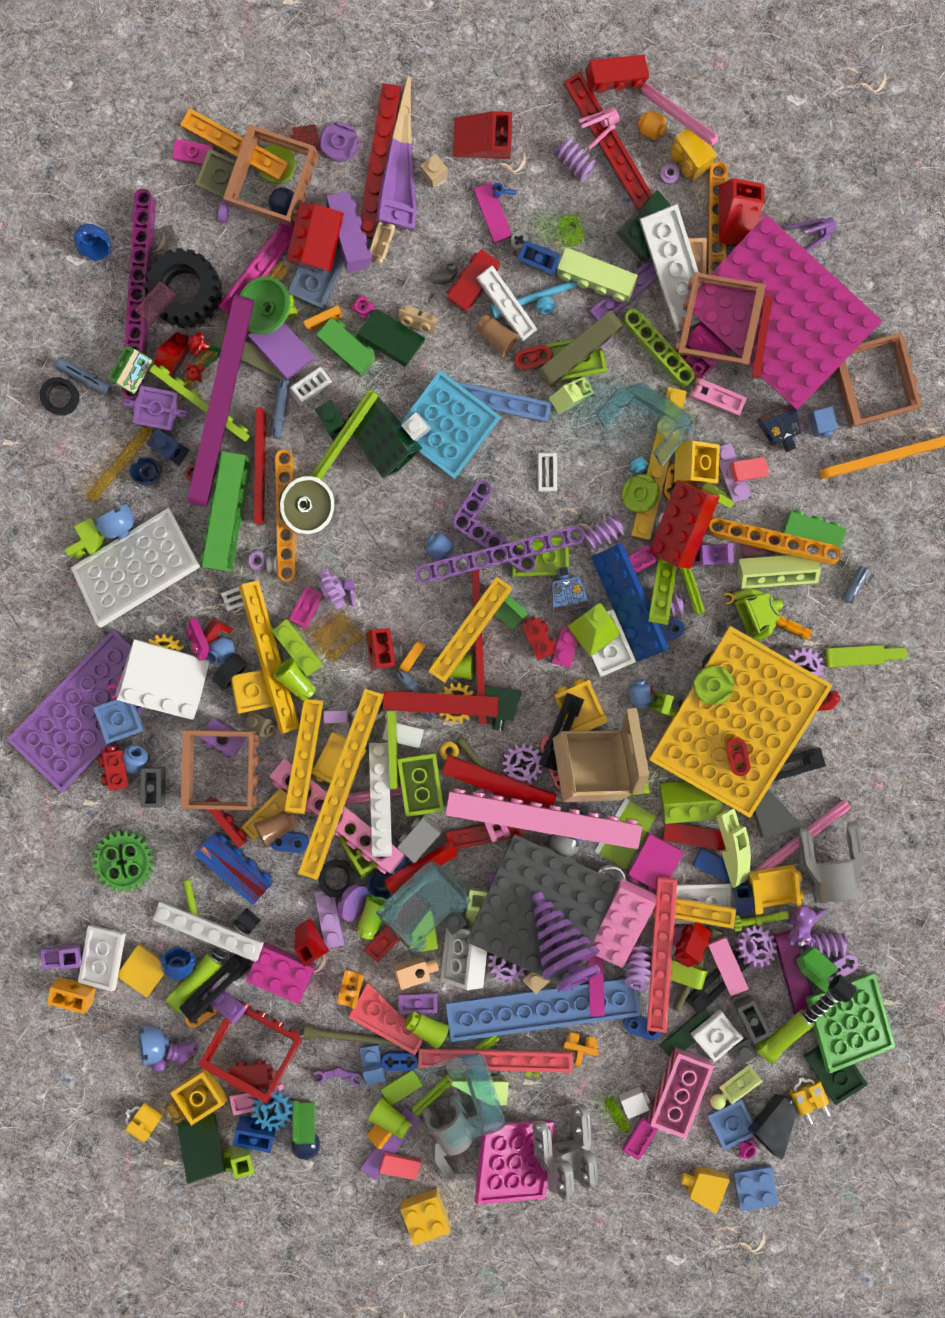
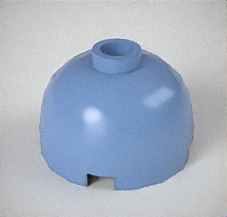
[93,504,134,540]
[138,1026,169,1066]

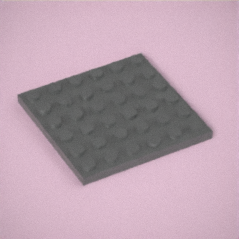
[466,834,620,990]

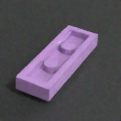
[719,443,751,503]
[314,888,345,948]

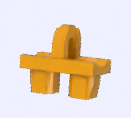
[336,969,364,1009]
[562,1032,599,1067]

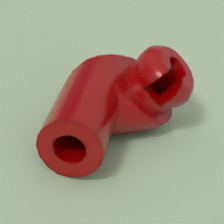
[817,690,840,711]

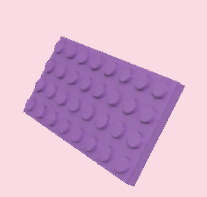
[6,629,145,793]

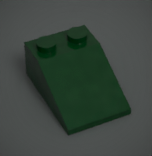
[616,190,671,261]

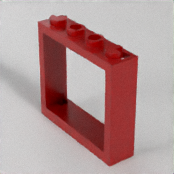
[198,1001,303,1104]

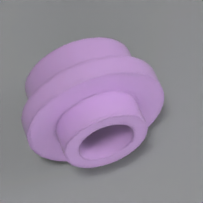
[660,164,680,184]
[248,551,267,570]

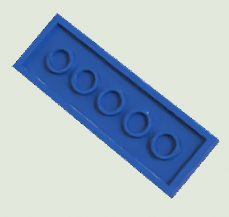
[591,543,669,662]

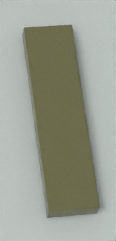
[213,329,285,381]

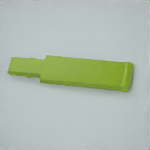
[825,645,907,668]

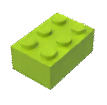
[397,752,445,817]

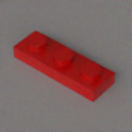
[205,796,248,848]

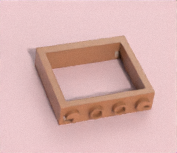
[223,125,319,227]
[676,272,766,366]
[834,332,922,428]
[181,729,259,810]

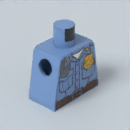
[551,567,590,613]

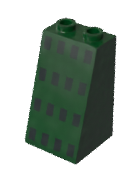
[345,397,422,478]

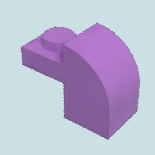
[692,543,734,566]
[40,944,82,970]

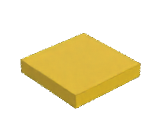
[230,670,272,714]
[118,943,164,998]

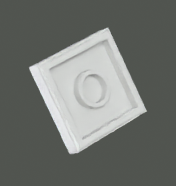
[690,1009,744,1062]

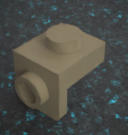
[243,711,277,739]

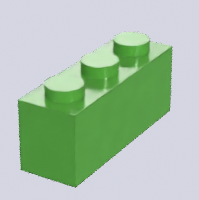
[316,317,376,377]
[781,510,846,552]

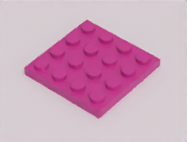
[474,1120,554,1205]

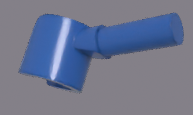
[492,182,517,198]

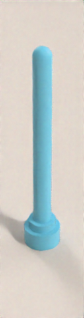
[490,280,578,319]

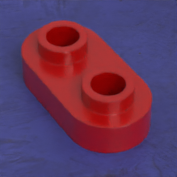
[515,345,553,370]
[726,736,750,776]

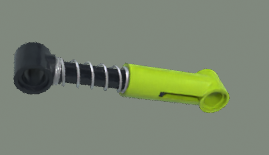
[165,908,261,1014]
[755,974,857,1064]

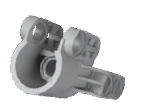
[798,821,865,904]
[422,1093,484,1181]
[532,1104,598,1199]

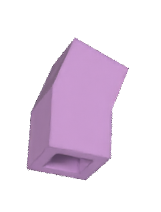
[323,710,348,723]

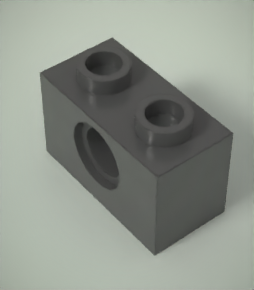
[141,767,166,808]
[733,995,771,1044]

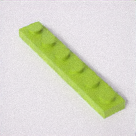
[150,365,251,443]

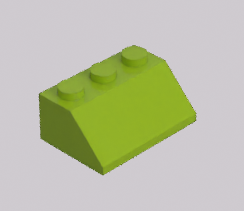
[659,781,723,824]

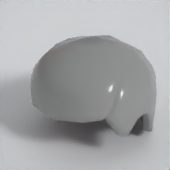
[550,834,580,856]

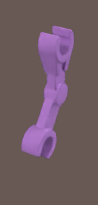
[313,1067,363,1086]

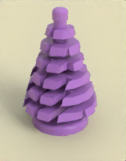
[532,892,601,993]

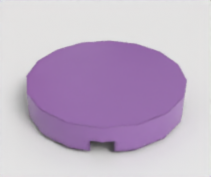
[320,122,359,162]
[338,884,369,922]

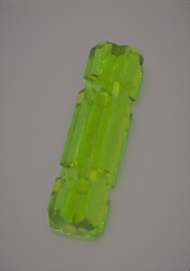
[604,1097,631,1134]

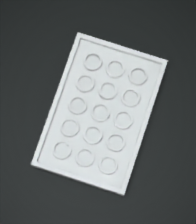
[71,508,200,628]

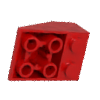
[453,111,512,159]
[719,178,764,246]

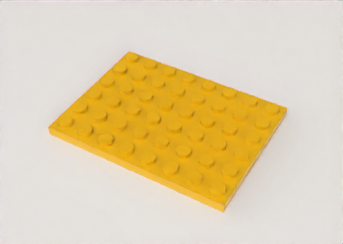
[649,625,833,818]

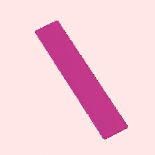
[589,956,605,1016]

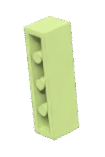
[557,247,638,303]
[737,553,821,589]

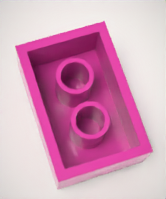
[246,941,316,1004]

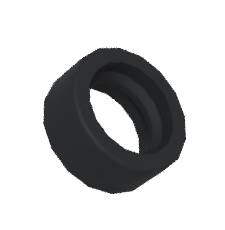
[40,377,79,416]
[212,654,248,690]
[318,859,355,898]

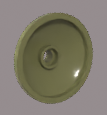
[279,476,335,534]

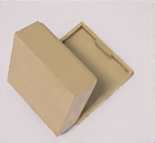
[553,708,649,802]

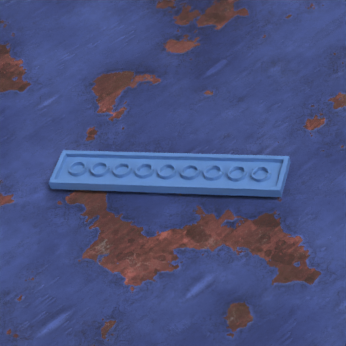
[446,977,641,1042]

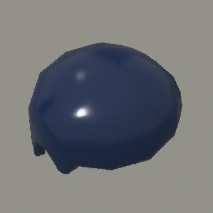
[268,187,294,216]
[130,457,162,486]
[367,869,394,900]
[291,1134,320,1160]

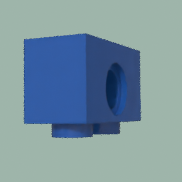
[518,241,563,274]
[233,1116,276,1153]

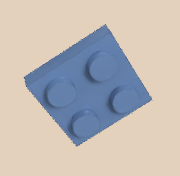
[94,699,145,744]
[707,1098,753,1151]
[733,1165,778,1211]

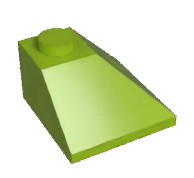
[567,603,621,657]

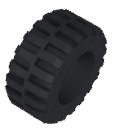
[144,248,222,328]

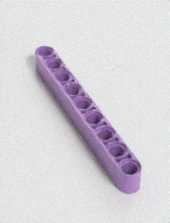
[415,526,584,583]

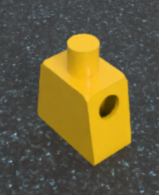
[680,1166,730,1214]

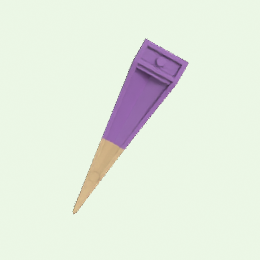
[376,76,417,230]

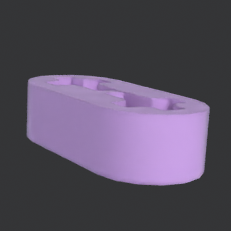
[827,953,858,982]

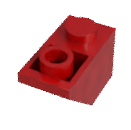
[154,331,190,376]
[294,919,330,967]

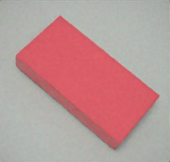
[730,457,769,482]
[379,1152,421,1180]

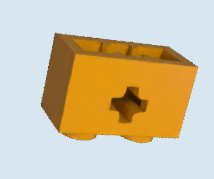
[47,977,96,1014]

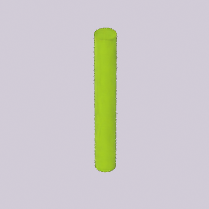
[183,879,198,915]

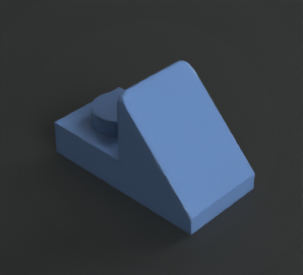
[359,1044,386,1085]

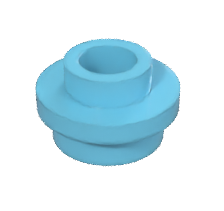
[536,297,555,314]
[630,457,649,474]

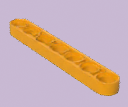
[707,162,728,275]
[819,436,945,480]
[275,449,296,582]
[708,518,841,565]

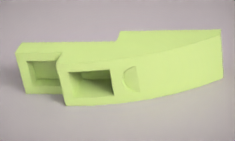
[716,808,751,888]

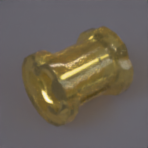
[164,1100,186,1124]

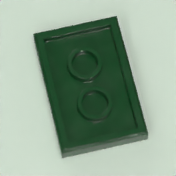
[356,309,426,367]
[803,1046,868,1105]
[177,1113,226,1184]

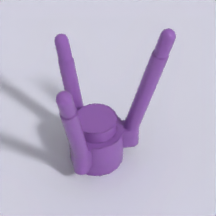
[785,217,836,252]

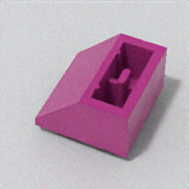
[676,323,730,379]

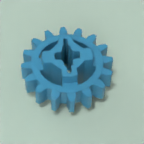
[251,1087,293,1132]

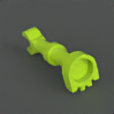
[733,911,789,932]

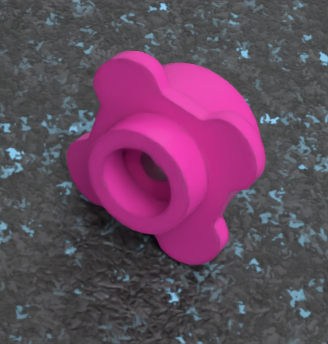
[352,295,375,319]
[738,1139,757,1159]

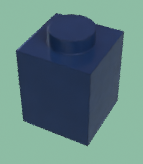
[731,885,754,915]

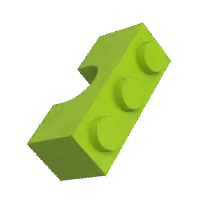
[272,619,325,677]

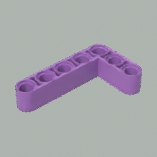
[453,480,536,573]

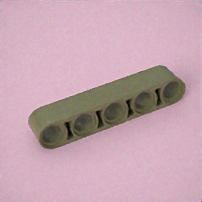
[538,310,624,387]

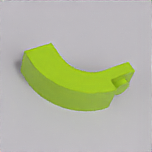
[222,1146,255,1179]

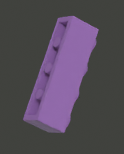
[326,191,372,273]

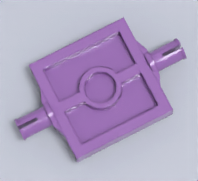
[123,385,189,432]

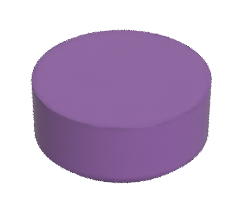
[218,202,229,223]

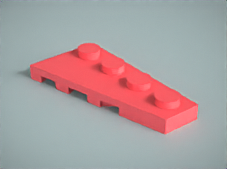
[348,982,423,1055]

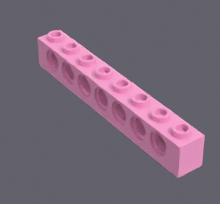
[270,758,406,874]

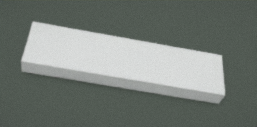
[476,266,537,342]

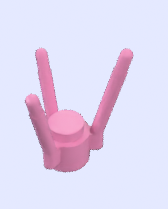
[578,107,620,150]

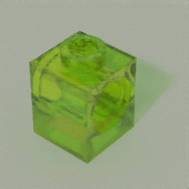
[558,214,585,248]

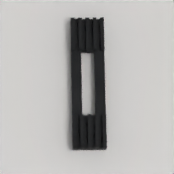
[539,692,585,771]
[773,747,826,782]
[685,946,750,1014]
[179,954,250,1023]

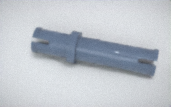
[55,357,112,396]
[269,379,290,439]
[395,670,438,721]

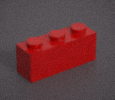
[585,54,649,93]
[447,249,500,314]

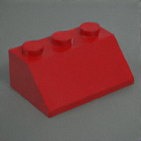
[286,202,344,271]

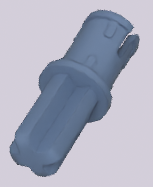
[842,566,869,604]

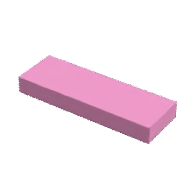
[708,936,749,996]

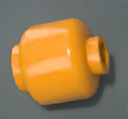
[638,110,668,140]

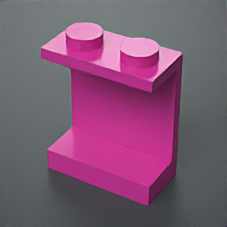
[626,832,684,893]

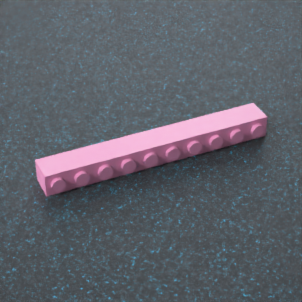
[446,788,642,849]

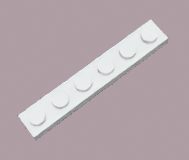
[368,743,392,857]
[153,901,264,961]

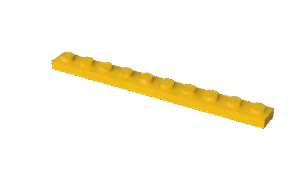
[298,689,384,880]

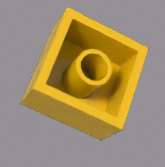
[670,128,717,182]
[674,441,720,485]
[170,1068,228,1126]
[400,1188,450,1246]

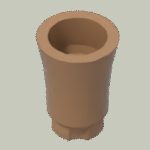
[476,314,519,357]
[254,811,299,848]

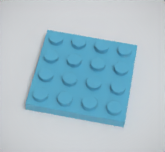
[401,370,502,479]

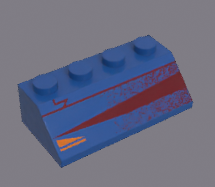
[194,832,274,905]

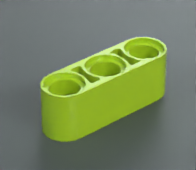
[649,957,708,990]

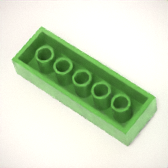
[200,451,251,573]

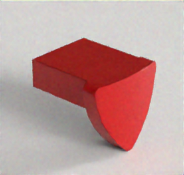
[203,617,233,644]

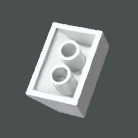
[440,926,487,990]

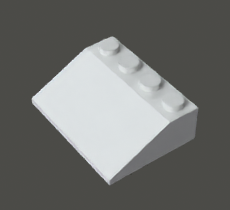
[116,639,210,720]

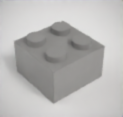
[397,814,441,863]

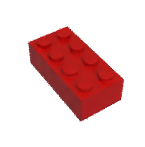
[649,480,720,569]

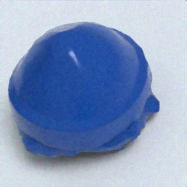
[73,224,111,261]
[159,946,196,980]

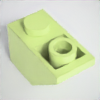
[549,377,594,414]
[465,887,488,927]

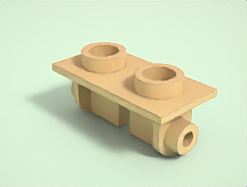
[370,222,396,265]
[398,305,439,335]

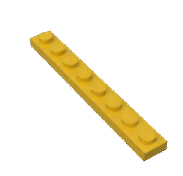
[631,387,687,541]
[238,580,299,734]

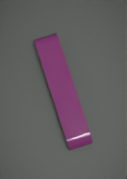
[774,930,811,1015]

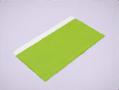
[594,798,657,870]

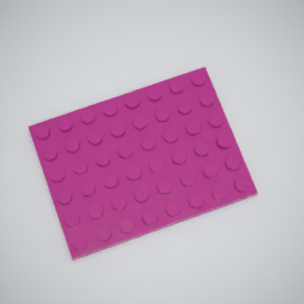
[683,214,882,410]

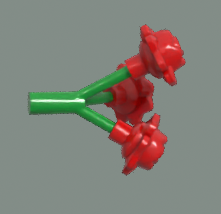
[185,331,222,383]

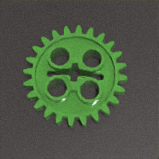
[92,830,156,893]

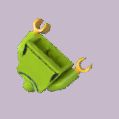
[723,588,783,642]

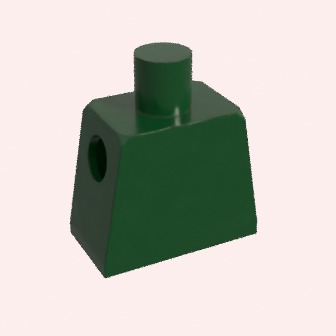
[314,400,345,441]
[485,686,522,731]

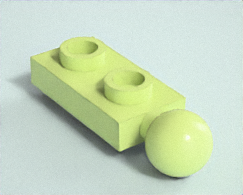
[710,1064,763,1110]

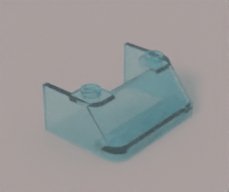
[597,383,695,466]
[425,1053,505,1148]

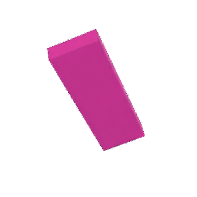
[474,182,512,244]

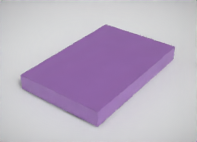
[247,323,315,381]

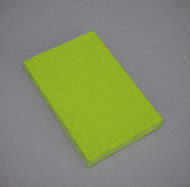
[544,338,607,382]
[511,537,569,577]

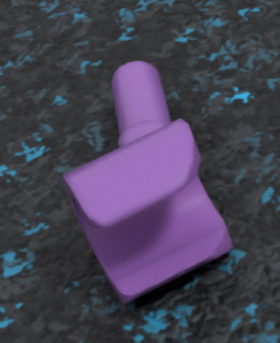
[343,579,356,606]

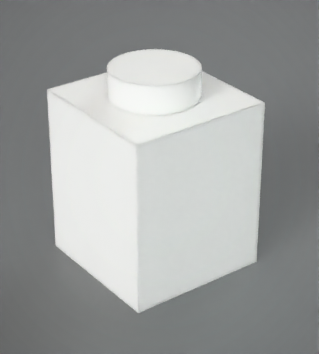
[401,413,431,441]
[619,1086,650,1119]

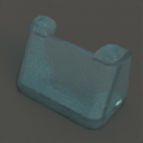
[376,862,472,953]

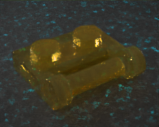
[312,612,364,662]

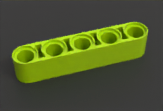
[623,309,694,387]

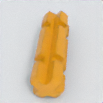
[776,615,812,639]

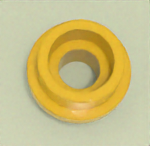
[440,742,459,760]

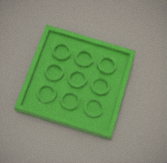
[806,972,896,1073]

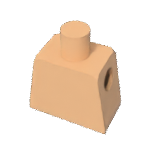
[392,957,439,990]

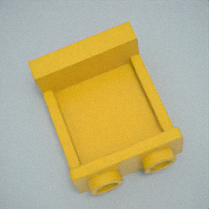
[553,678,608,731]
[312,731,367,783]
[748,864,804,915]

